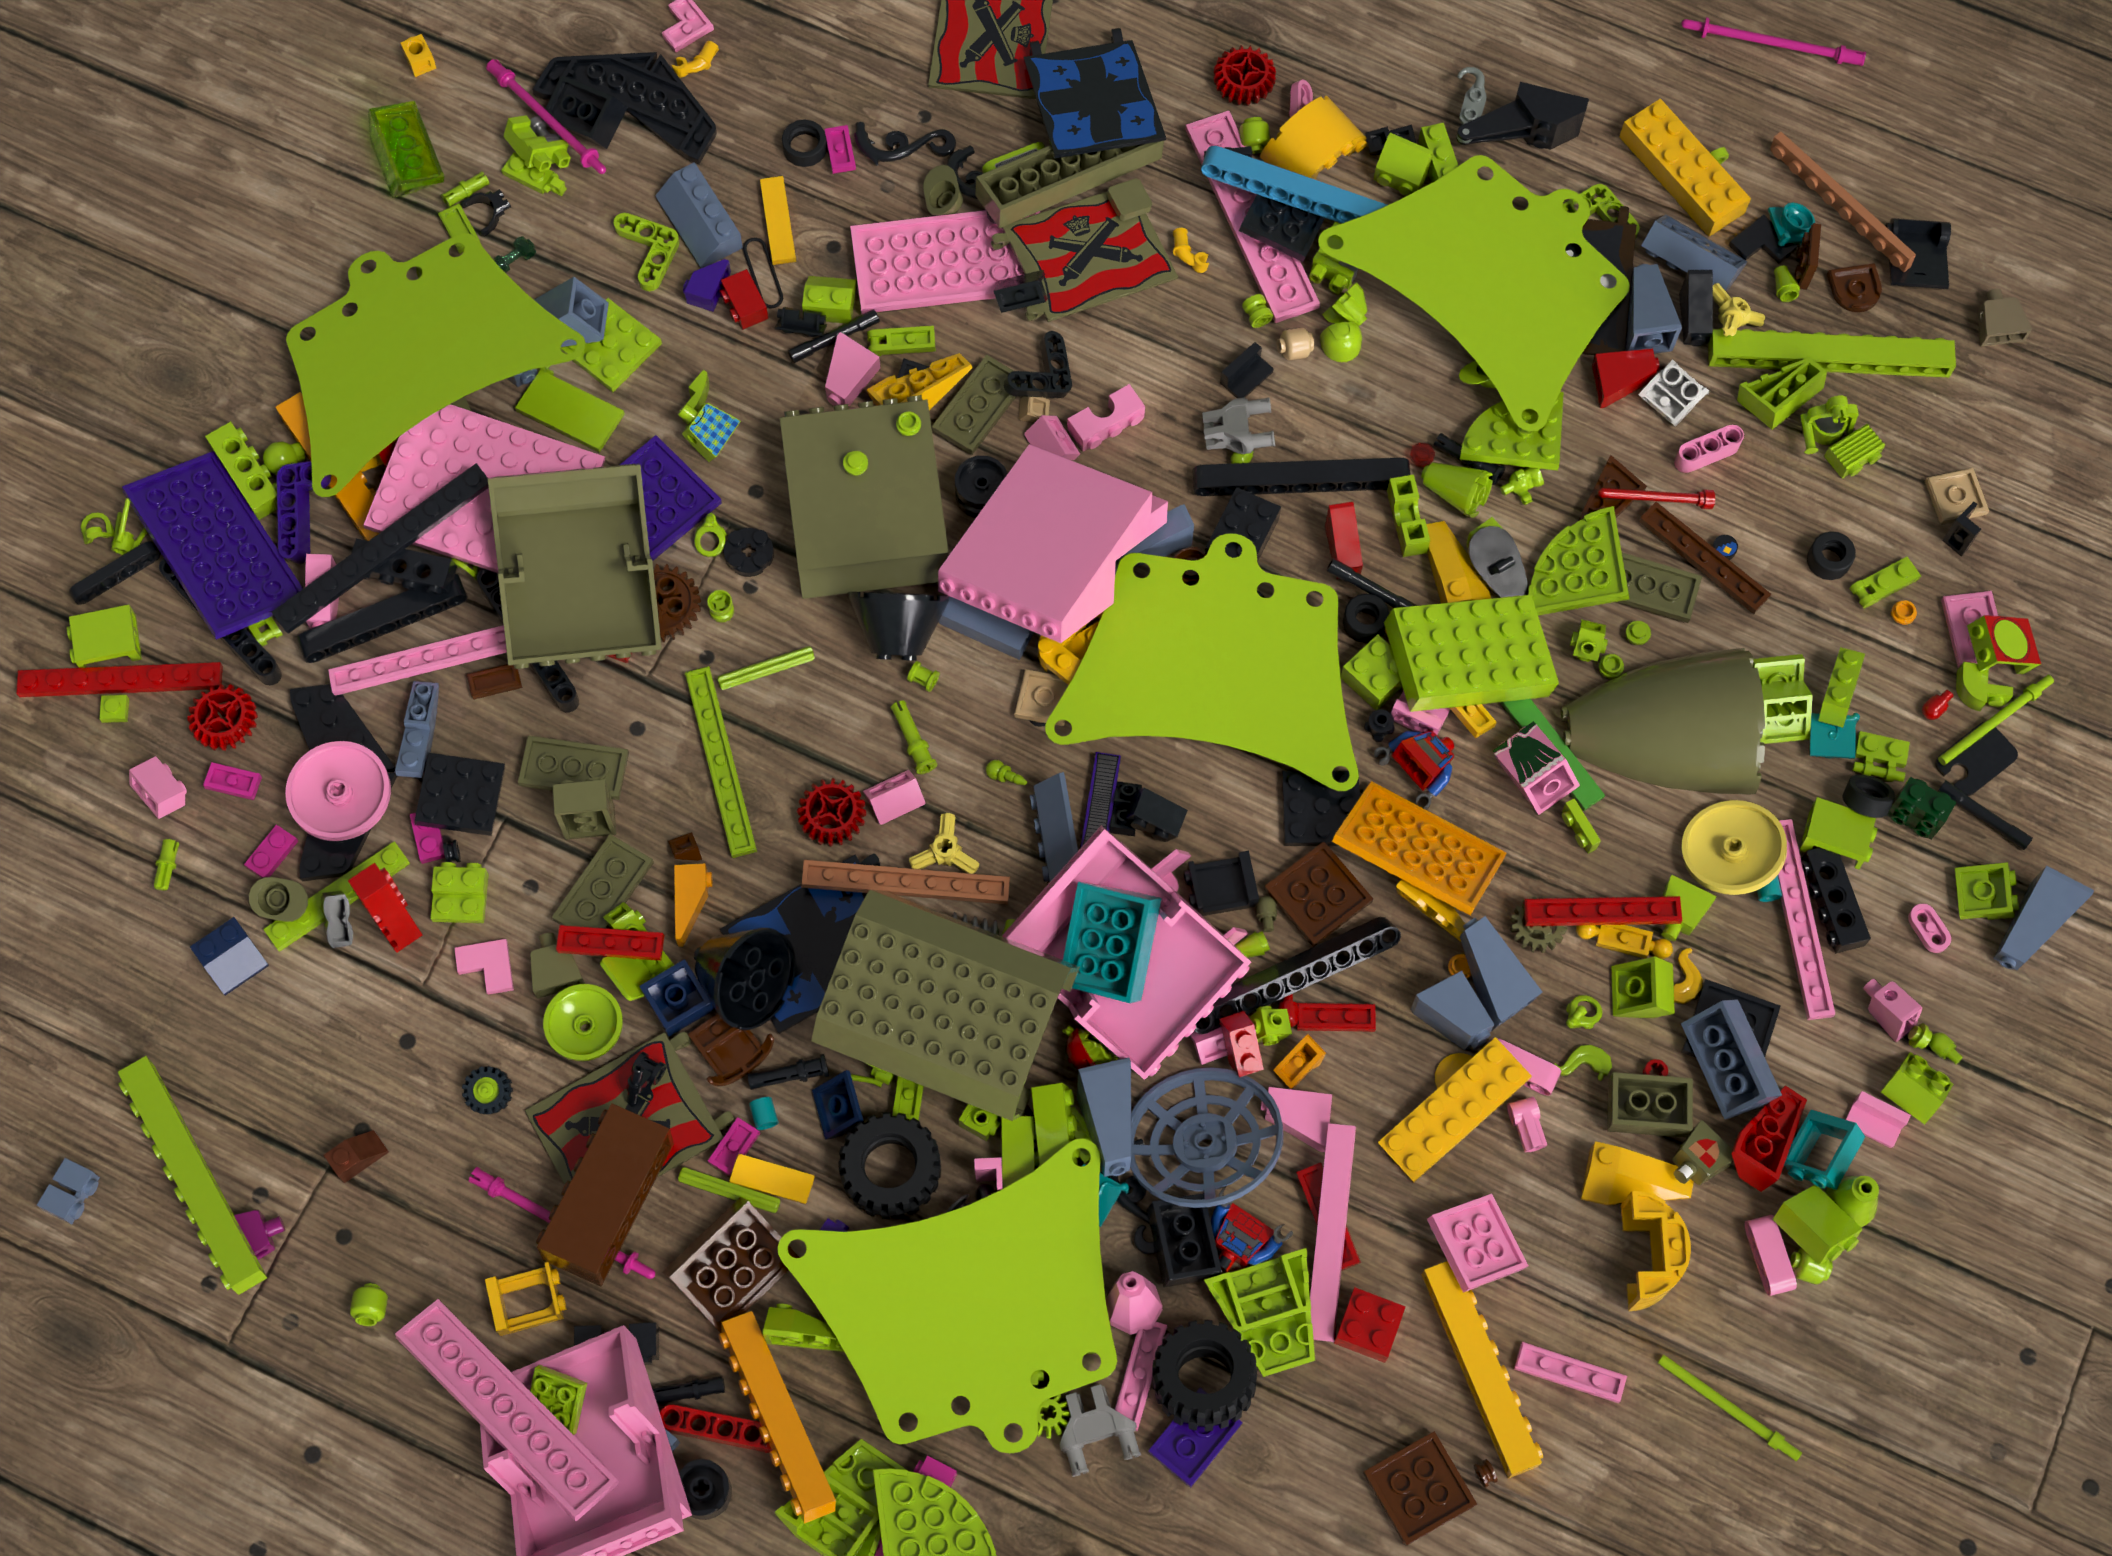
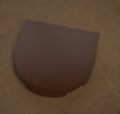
[1827,263,1882,312]

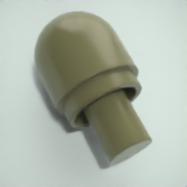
[1256,896,1277,932]

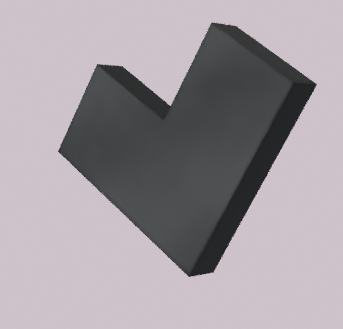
[1729,215,1797,264]

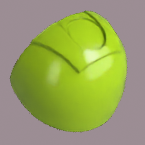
[1320,322,1362,362]

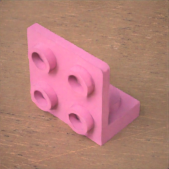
[1391,690,1451,735]

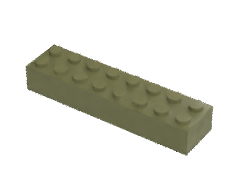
[975,141,1164,228]

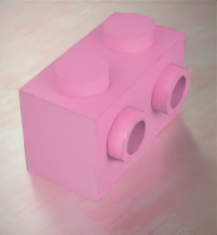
[129,756,187,819]

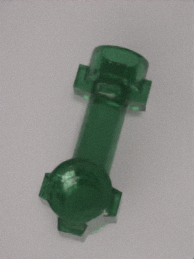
[494,236,536,273]

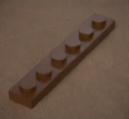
[1639,502,1771,614]

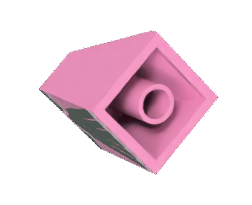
[1492,721,1580,815]

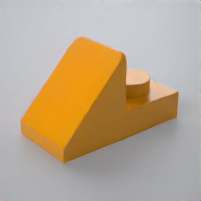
[1273,1034,1326,1089]

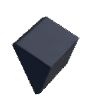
[812,1070,864,1140]

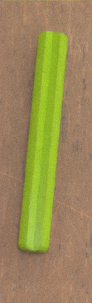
[718,646,815,690]
[678,1167,781,1213]

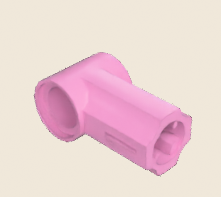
[1507,1097,1547,1153]

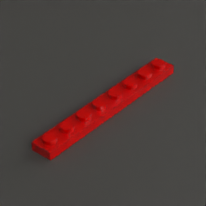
[16,662,223,697]

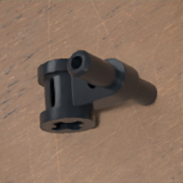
[626,1052,667,1105]

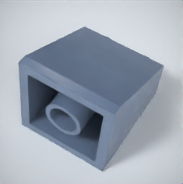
[534,277,609,347]
[1410,971,1494,1051]

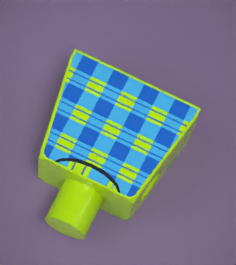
[677,403,741,462]

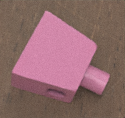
[1863,979,1922,1043]

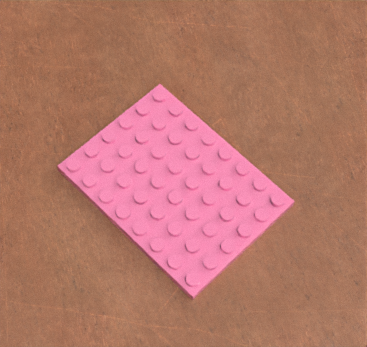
[364,404,605,573]

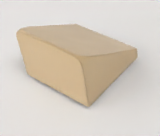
[1019,397,1050,422]

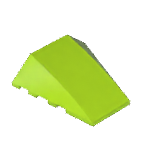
[1204,1248,1315,1377]
[775,1439,906,1556]

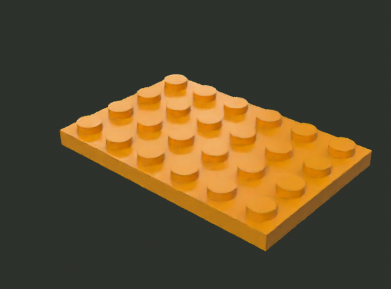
[1332,781,1507,916]

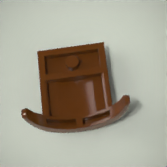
[688,1014,774,1087]

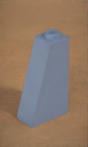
[1115,504,1194,575]
[939,596,1034,660]

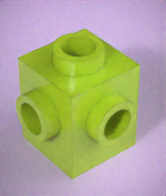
[1570,619,1608,662]
[603,902,647,932]
[1249,1006,1292,1046]

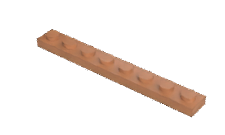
[1770,132,1916,272]
[801,860,1010,905]

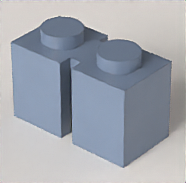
[37,1158,100,1225]

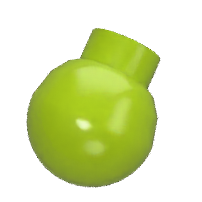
[263,441,305,475]

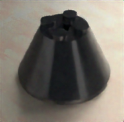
[848,592,949,661]
[694,928,796,1030]

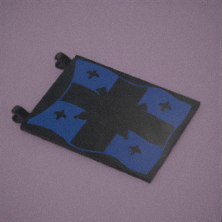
[1024,28,1166,158]
[720,854,880,1034]

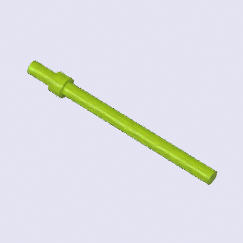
[1938,675,2054,765]
[1658,1354,1802,1461]

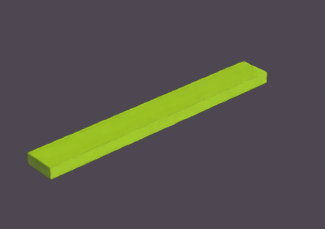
[685,666,757,858]

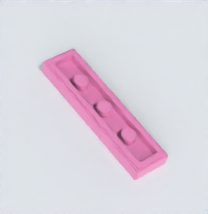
[1115,1322,1167,1431]
[1514,1342,1627,1403]

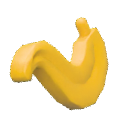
[1674,948,1703,1004]

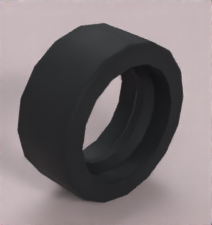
[782,119,827,167]
[1842,775,1896,818]

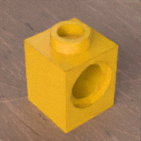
[400,34,436,77]

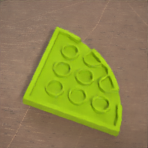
[1460,392,1564,471]
[1529,506,1630,616]
[873,1468,997,1556]

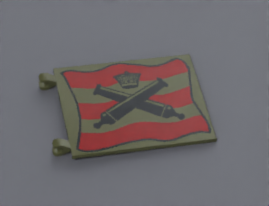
[928,0,1053,99]
[991,191,1178,322]
[525,1032,735,1184]

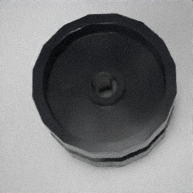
[955,456,1008,518]

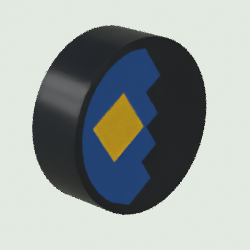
[1712,535,1738,560]

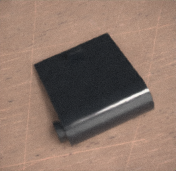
[1885,218,1951,289]

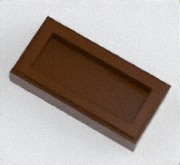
[467,664,523,700]

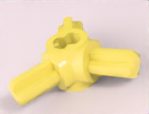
[1713,283,1765,337]
[909,813,980,874]

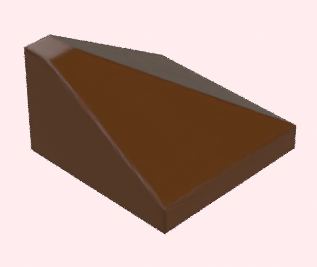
[668,832,702,861]

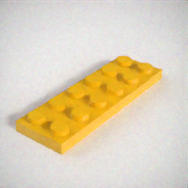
[1378,1037,1532,1183]

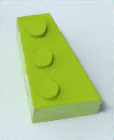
[1737,357,1827,430]

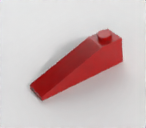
[1731,1085,1807,1192]

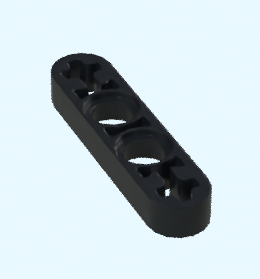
[69,541,161,605]

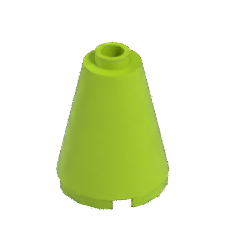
[1421,462,1493,518]
[1825,1176,1879,1227]

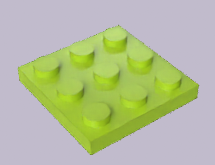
[561,298,662,392]

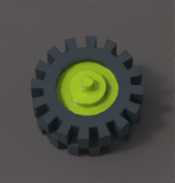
[462,1066,513,1114]

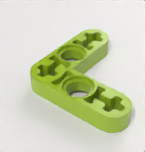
[1562,184,1640,239]
[613,213,680,292]

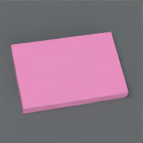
[1941,591,1998,668]

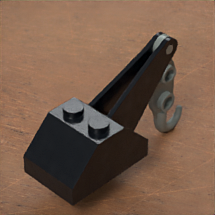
[1456,67,1589,150]

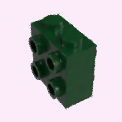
[1887,777,1957,840]

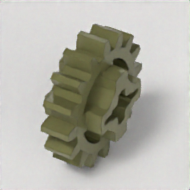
[1510,896,1567,953]

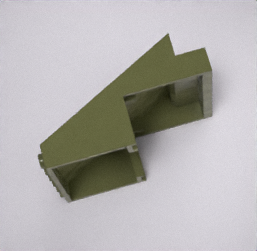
[780,395,949,599]
[488,463,662,669]

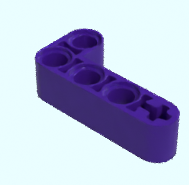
[277,461,331,564]

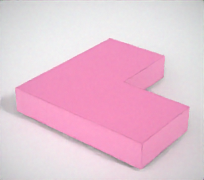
[662,0,714,53]
[455,939,514,995]

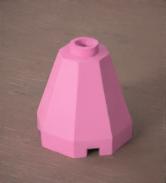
[1105,1271,1163,1335]

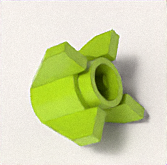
[1322,282,1368,326]

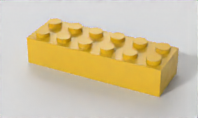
[1619,98,1751,237]

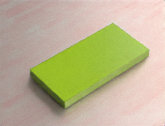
[515,369,625,453]

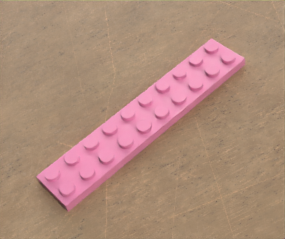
[1185,111,1320,323]
[395,1299,619,1522]

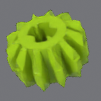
[1037,1394,1071,1439]

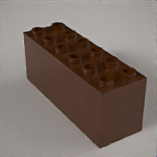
[536,1103,674,1287]

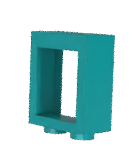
[1784,1109,1865,1190]

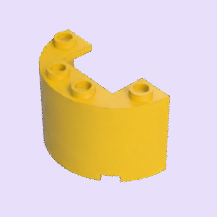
[1260,96,1368,180]
[1621,1191,1691,1311]

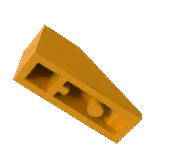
[674,863,713,947]

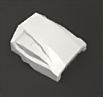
[1638,360,1709,426]

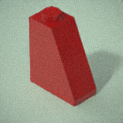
[1592,348,1660,408]
[1325,502,1363,580]

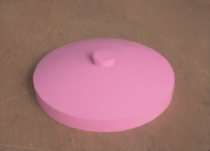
[285,741,391,841]

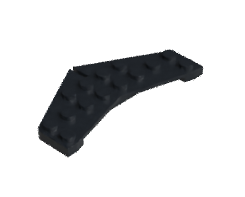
[532,52,717,165]
[290,684,397,882]

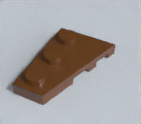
[1578,455,1647,521]

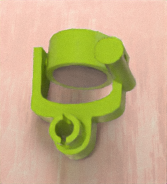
[1800,395,1859,454]

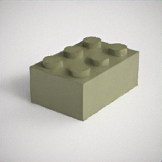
[553,777,617,840]
[1607,1072,1693,1138]

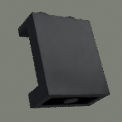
[1183,850,1259,916]

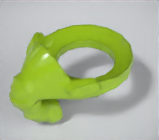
[694,513,727,557]
[1566,995,1602,1029]

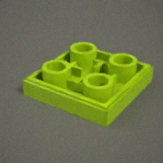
[530,1365,587,1435]

